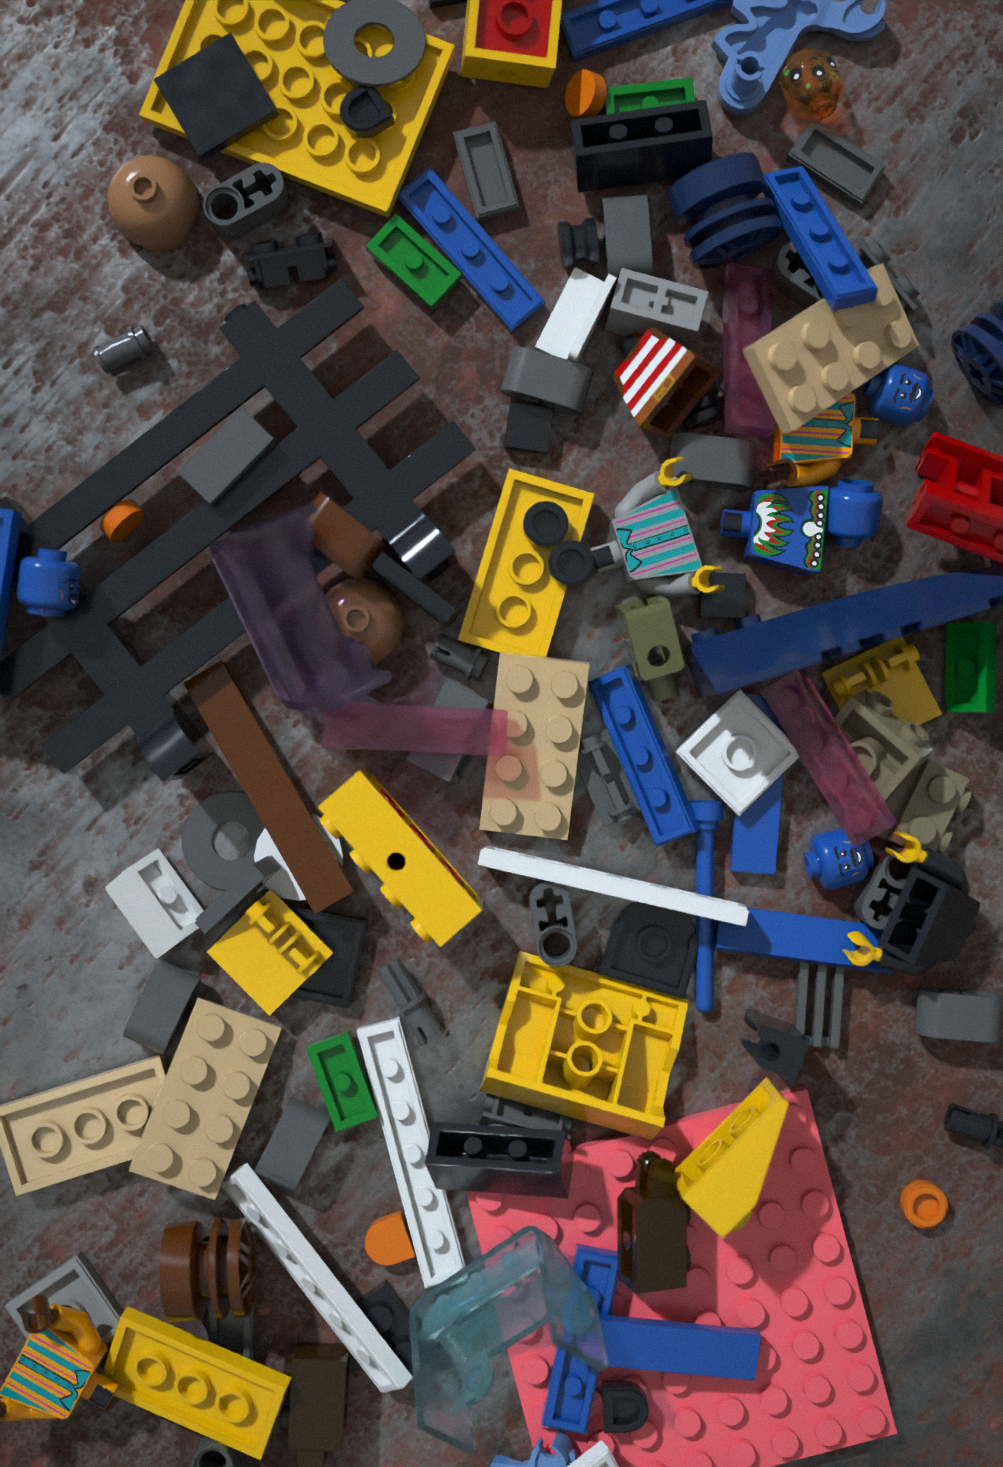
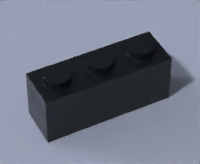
[570,100,713,193]
[425,1122,574,1199]

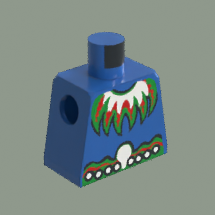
[720,486,829,577]

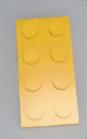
[458,468,595,657]
[102,1306,292,1461]

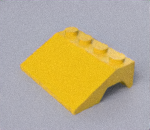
[480,951,689,1140]

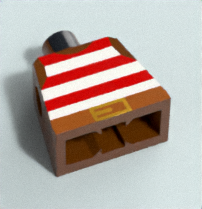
[613,327,722,440]

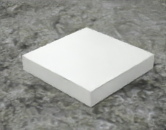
[675,689,803,816]

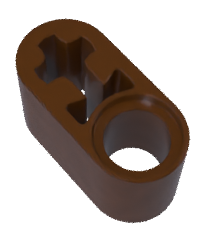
[291,492,388,583]

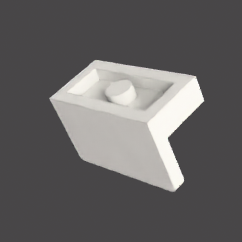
[535,267,617,363]
[105,848,204,958]

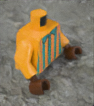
[765,393,879,490]
[0,1295,119,1422]

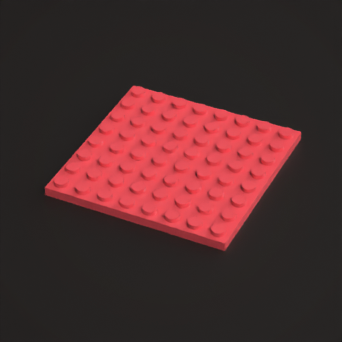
[466,1085,897,1467]

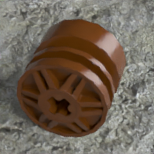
[159,1217,258,1323]

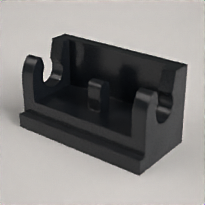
[741,1008,810,1085]

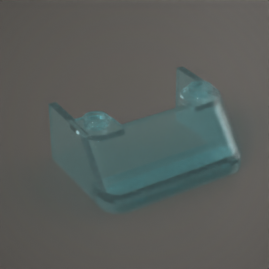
[409,1226,609,1453]

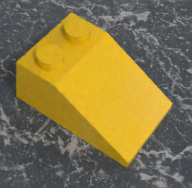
[675,1077,789,1238]

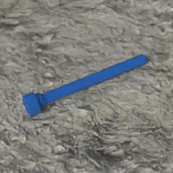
[689,800,723,1014]

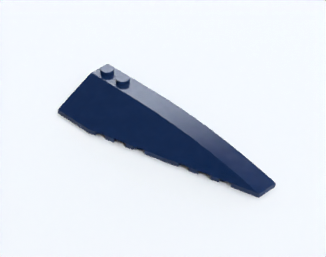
[683,565,1003,698]

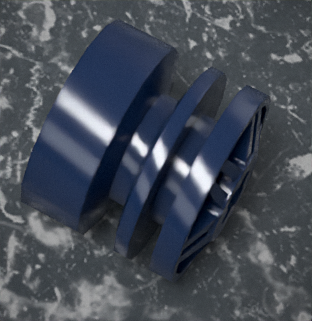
[667,152,783,270]
[951,297,1003,409]

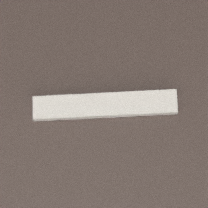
[477,846,749,926]
[357,1017,468,1288]
[221,1163,413,1393]

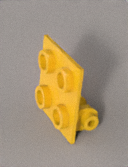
[821,636,942,725]
[207,889,334,1016]

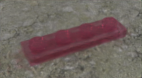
[722,263,775,438]
[761,668,897,848]
[322,701,508,756]

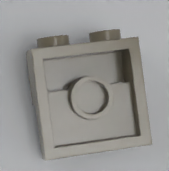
[800,690,934,822]
[842,759,972,854]

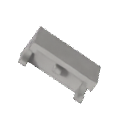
[605,268,709,350]

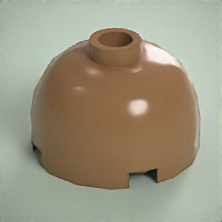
[107,154,200,251]
[316,577,405,667]

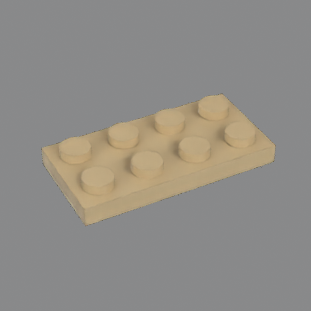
[742,263,920,434]
[479,652,590,840]
[129,996,282,1200]
[0,1054,168,1196]

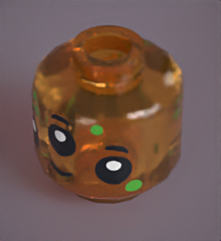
[779,48,845,121]

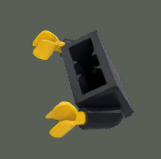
[842,831,980,976]

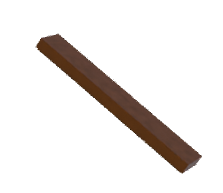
[183,660,356,914]

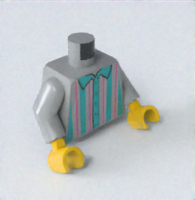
[590,457,725,599]

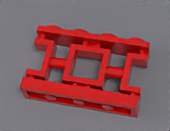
[906,432,1003,563]

